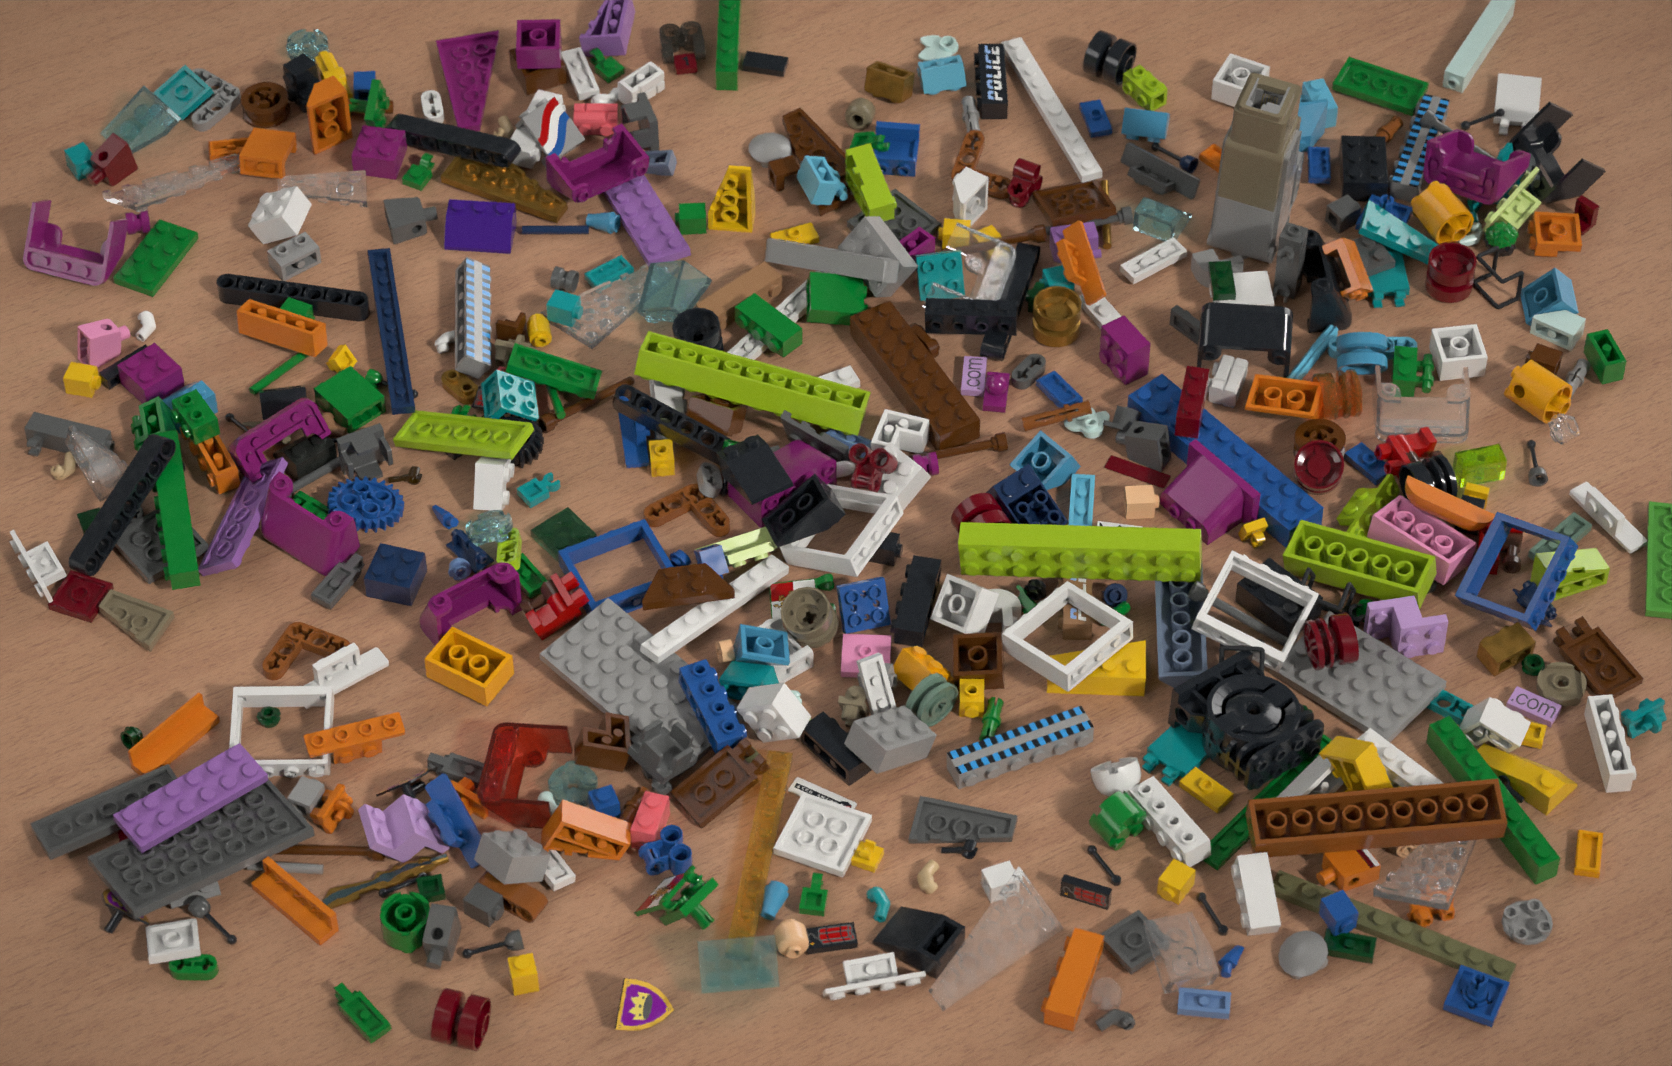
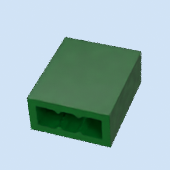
[806,272,868,326]
[314,366,386,434]

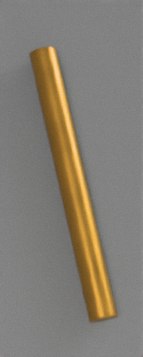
[1100,180,1112,249]

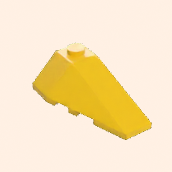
[708,165,755,233]
[1477,743,1578,816]

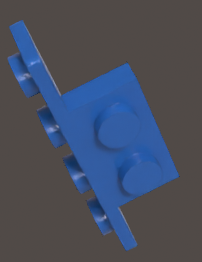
[618,396,650,468]
[425,773,482,869]

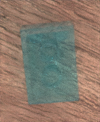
[100,85,181,154]

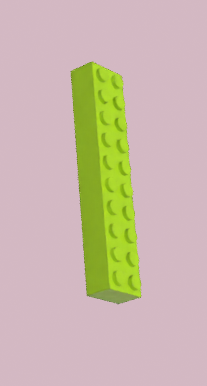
[634,331,871,436]
[958,522,1202,582]

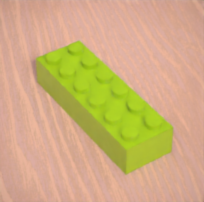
[1283,520,1437,610]

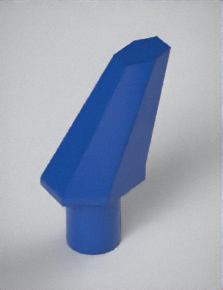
[432,505,459,529]
[1218,945,1245,978]

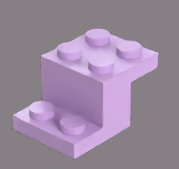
[1363,596,1448,658]
[358,794,450,863]

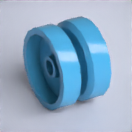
[1336,332,1388,375]

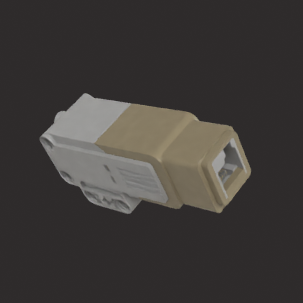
[1207,73,1304,264]

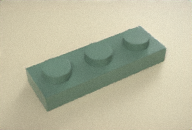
[1528,512,1592,560]

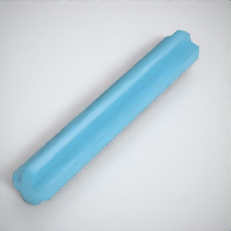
[1286,324,1339,380]

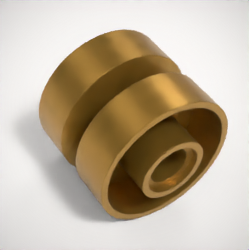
[1032,286,1082,348]

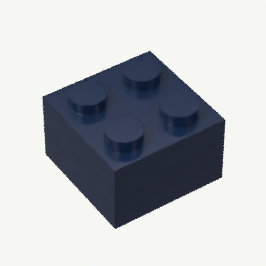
[364,543,427,607]

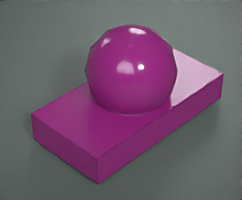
[982,371,1010,413]

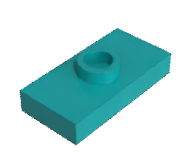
[584,255,634,292]

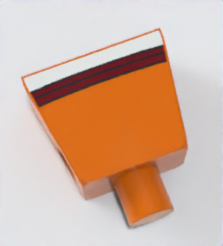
[1316,849,1381,892]

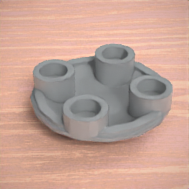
[749,133,792,168]
[1501,899,1553,945]
[1278,930,1328,979]

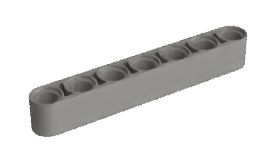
[764,238,899,283]

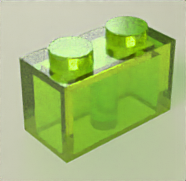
[1452,444,1507,488]

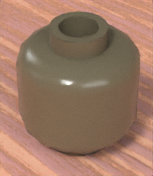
[845,98,876,130]

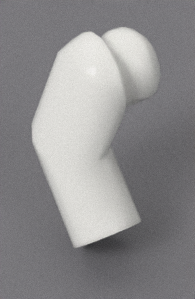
[591,88,619,103]

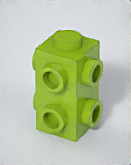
[1122,65,1168,111]

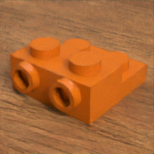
[1528,211,1582,257]

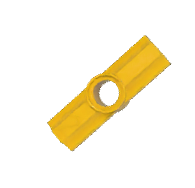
[315,50,353,99]

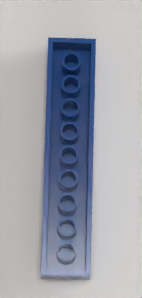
[1127,374,1324,548]

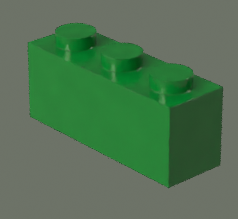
[735,293,803,358]

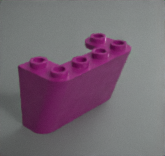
[728,440,837,528]

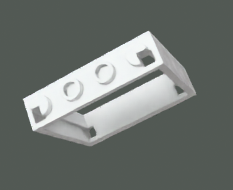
[780,484,904,577]
[1191,551,1319,673]
[1002,581,1133,692]
[229,686,334,778]

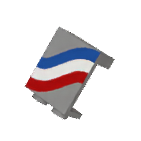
[515,97,585,168]

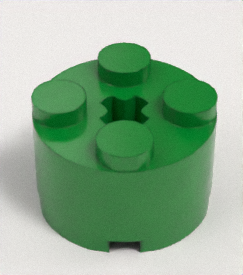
[1089,791,1147,850]
[380,892,430,954]

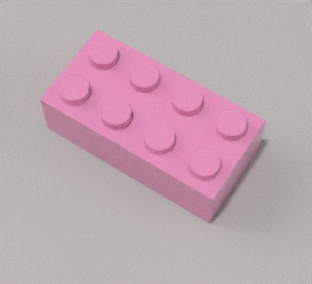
[1367,495,1477,585]

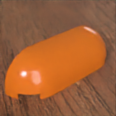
[1405,475,1495,531]

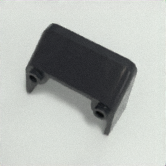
[1509,102,1606,204]
[1197,302,1293,378]

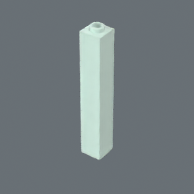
[1442,0,1516,93]

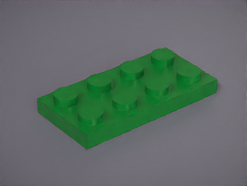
[1332,57,1429,116]
[113,219,199,297]
[505,343,602,400]

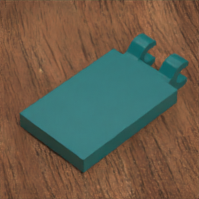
[1368,244,1410,308]
[1142,725,1209,786]

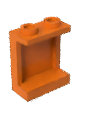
[239,128,297,179]
[1322,237,1374,301]

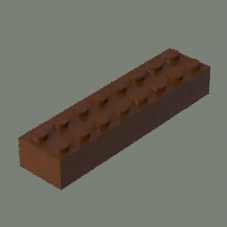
[850,301,980,450]

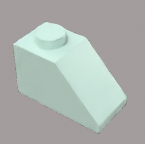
[1530,310,1586,351]

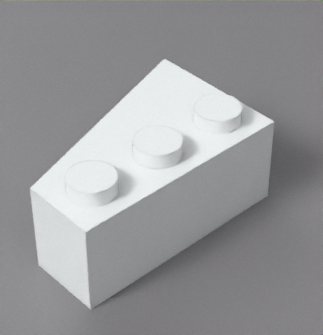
[1231,852,1281,936]

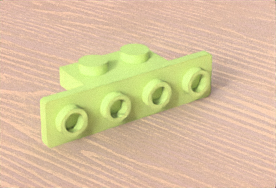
[1482,167,1542,232]
[695,526,778,568]

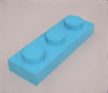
[1068,474,1095,526]

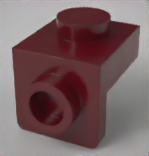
[1574,195,1599,235]

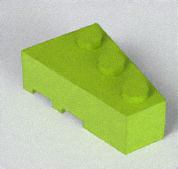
[845,143,897,221]
[1530,548,1610,601]

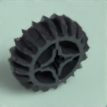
[501,414,544,469]

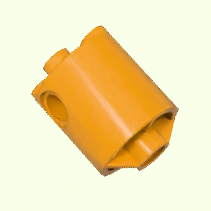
[1410,181,1474,244]
[1504,360,1573,424]

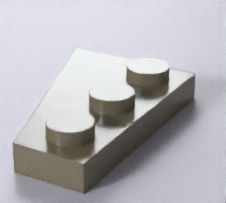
[99,589,175,652]

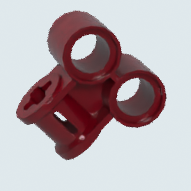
[1007,158,1043,208]
[849,443,898,492]

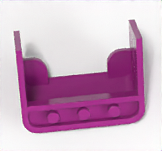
[23,200,129,286]

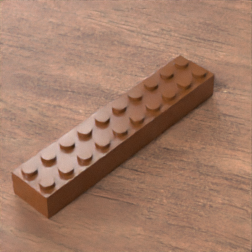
[1246,779,1507,858]

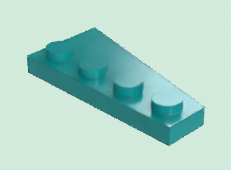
[1358,200,1438,265]

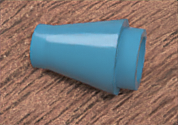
[586,212,621,234]
[760,881,789,920]

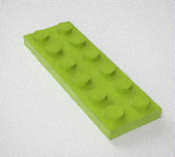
[393,410,534,460]

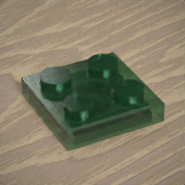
[530,507,597,563]

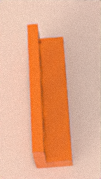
[251,856,339,946]

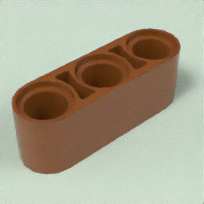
[474,870,548,923]

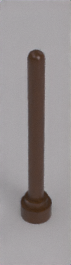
[941,224,1047,254]
[537,376,635,433]
[908,432,1008,459]
[274,845,386,862]

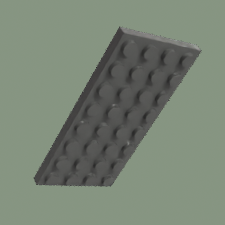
[87,779,315,919]

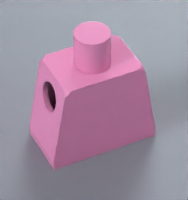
[77,319,130,368]

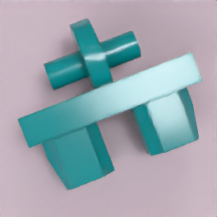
[1621,698,1667,739]

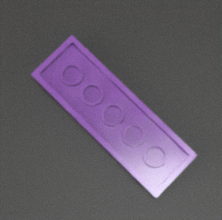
[603,175,691,268]
[198,457,288,576]
[113,743,268,853]

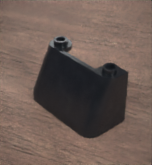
[1303,229,1352,333]

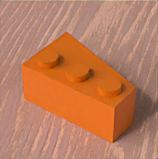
[541,800,631,860]

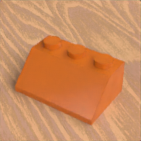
[306,75,353,155]
[1245,374,1324,419]

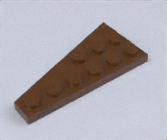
[782,108,855,216]

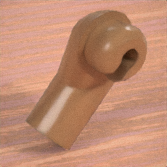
[321,412,347,438]

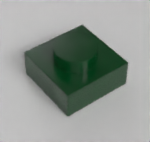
[1025,281,1045,313]
[416,874,446,903]

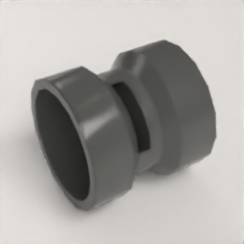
[550,266,579,293]

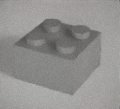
[474,829,551,884]

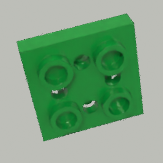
[349,79,390,128]
[659,877,719,930]

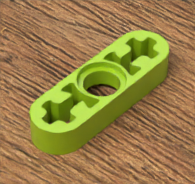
[496,528,522,570]

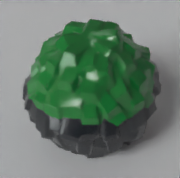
[1483,221,1519,257]

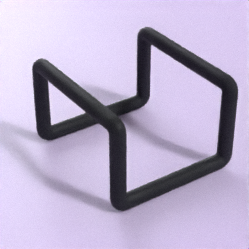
[1473,246,1524,309]
[1300,567,1356,614]
[1219,639,1265,673]

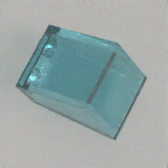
[637,260,712,323]

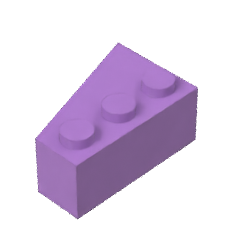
[579,0,635,57]

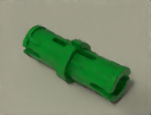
[979,697,1004,741]

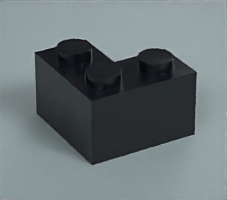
[283,53,320,113]

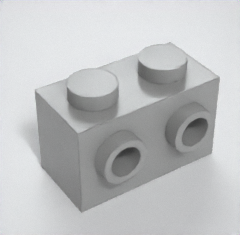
[267,232,322,281]

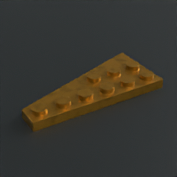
[441,157,568,223]

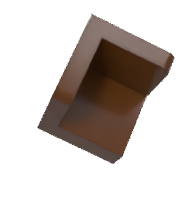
[768,155,800,192]
[496,312,527,341]

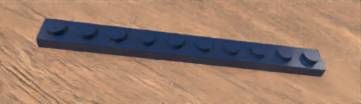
[368,248,415,415]

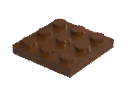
[1032,179,1116,227]

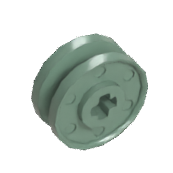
[906,673,958,727]

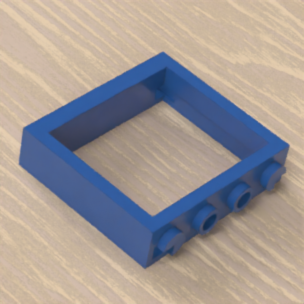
[1455,512,1579,631]
[558,519,674,615]

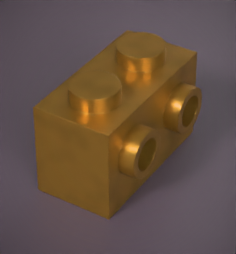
[864,61,915,103]
[1476,622,1536,677]

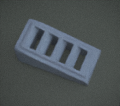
[645,150,677,176]

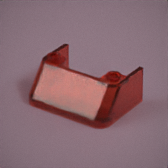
[477,722,573,829]

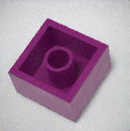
[516,19,562,69]
[351,125,407,180]
[1099,315,1151,385]
[117,343,185,404]

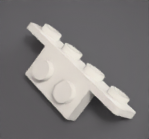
[1569,482,1648,553]
[9,530,67,603]
[304,643,389,709]
[822,952,926,1000]

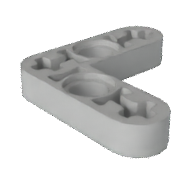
[192,68,241,132]

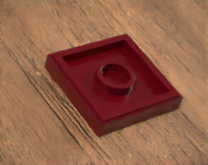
[48,570,114,623]

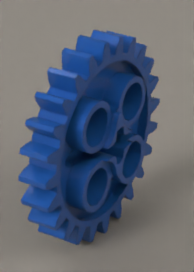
[327,476,404,533]

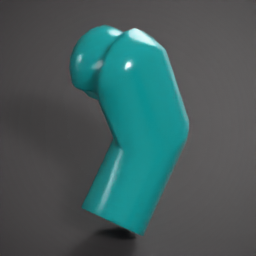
[866,886,891,922]

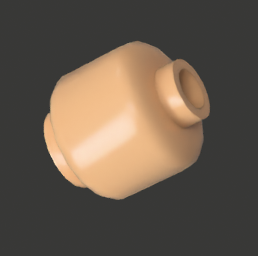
[774,919,809,958]

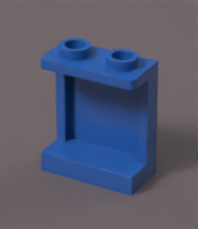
[874,121,920,177]

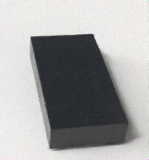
[742,51,789,77]

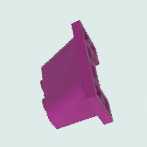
[1160,439,1260,545]

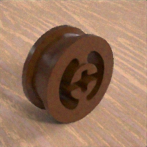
[240,82,290,128]
[1293,419,1346,458]

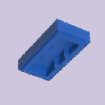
[1079,99,1112,138]
[1307,147,1331,184]
[1036,370,1083,408]
[1344,442,1387,485]

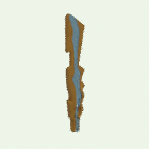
[322,853,449,909]

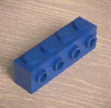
[678,659,747,755]

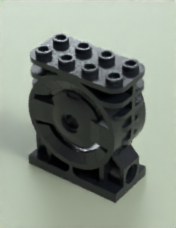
[1168,651,1324,790]

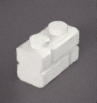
[617,62,665,105]
[1207,355,1248,408]

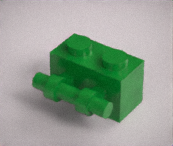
[1390,346,1435,400]
[131,396,176,452]

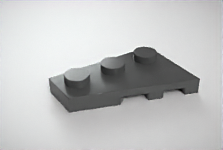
[780,410,850,462]

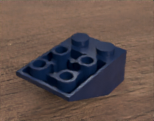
[986,464,1068,525]

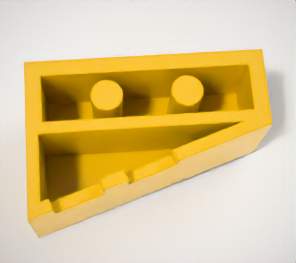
[1319,736,1393,792]

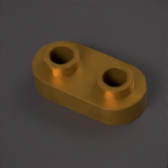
[441,369,478,405]

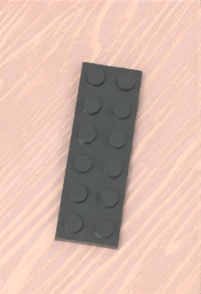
[30,764,177,860]

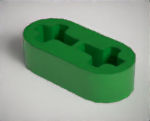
[169,954,219,981]

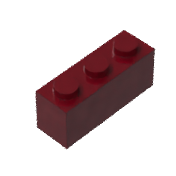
[1175,366,1210,439]

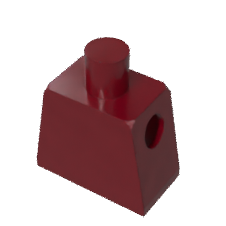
[87,133,138,187]

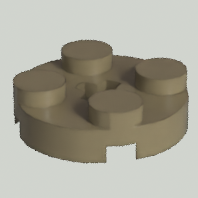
[1536,662,1586,706]

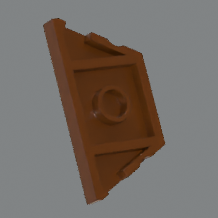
[642,563,735,611]

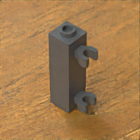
[1273,222,1308,303]
[24,412,115,469]

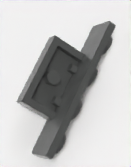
[1121,142,1201,199]

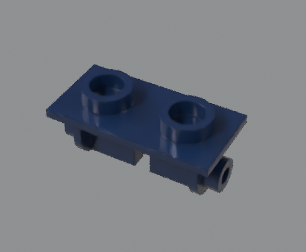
[446,529,494,574]
[1513,580,1557,627]

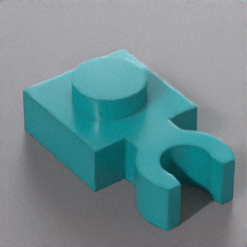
[516,472,561,509]

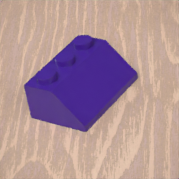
[444,199,517,254]

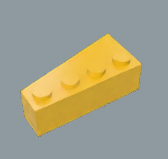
[1047,640,1146,696]

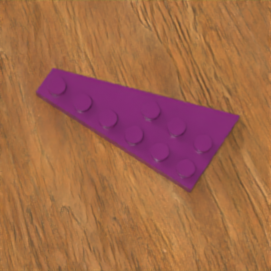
[436,30,499,131]

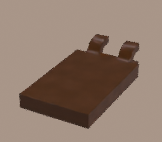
[1553,616,1643,699]
[671,738,770,828]

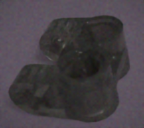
[659,21,706,64]

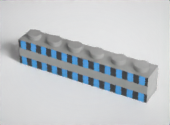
[1388,94,1450,202]
[455,257,492,379]
[946,706,1094,789]

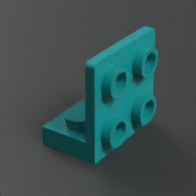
[481,369,539,421]

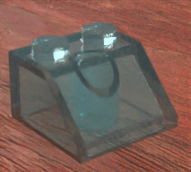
[1133,197,1192,242]

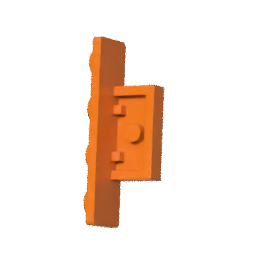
[1056,220,1106,306]
[304,712,405,764]

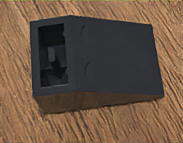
[873,906,965,979]

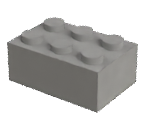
[838,216,918,297]
[844,706,937,774]

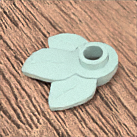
[918,35,958,61]
[1064,408,1110,439]

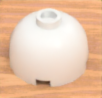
[1090,757,1141,796]

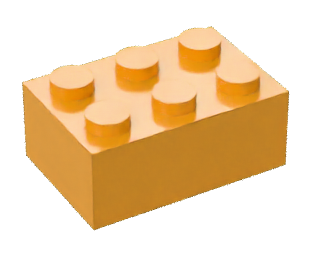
[424,626,514,706]

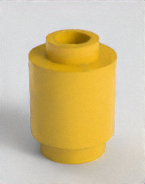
[526,314,552,347]

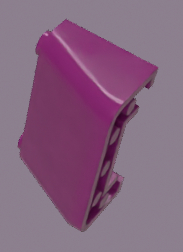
[546,123,649,203]
[1423,129,1531,205]
[228,398,331,483]
[260,471,360,576]
[419,562,522,646]

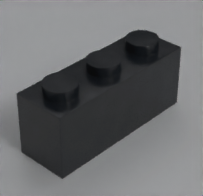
[801,711,872,786]

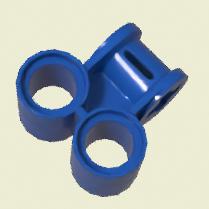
[638,825,692,876]

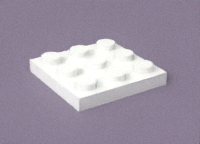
[773,792,872,877]

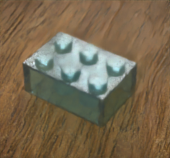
[697,935,779,994]

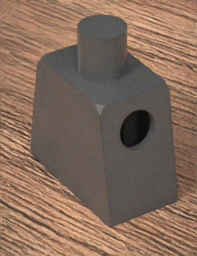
[383,197,438,244]
[1115,421,1172,472]
[422,903,462,970]

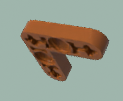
[951,130,1011,199]
[644,484,730,537]
[262,622,350,681]

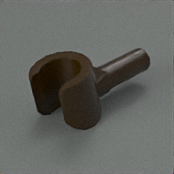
[388,466,422,485]

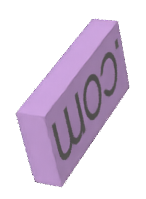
[961,356,987,397]
[1506,686,1562,727]

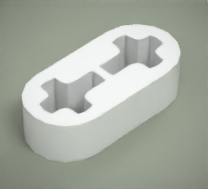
[421,90,444,123]

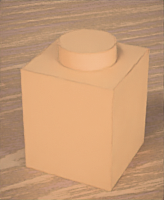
[1124,485,1159,519]

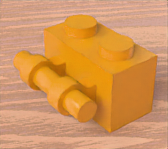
[893,646,955,691]

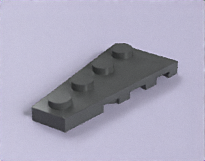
[908,796,1018,844]

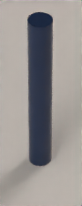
[522,225,589,234]

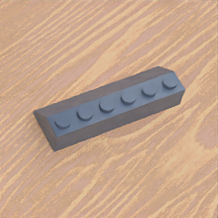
[1155,565,1208,688]

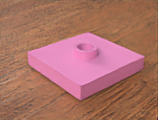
[841,634,891,678]

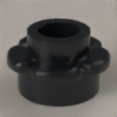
[1024,579,1046,600]

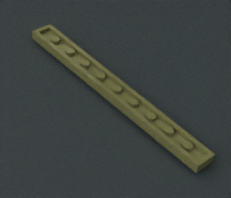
[1273,870,1517,982]

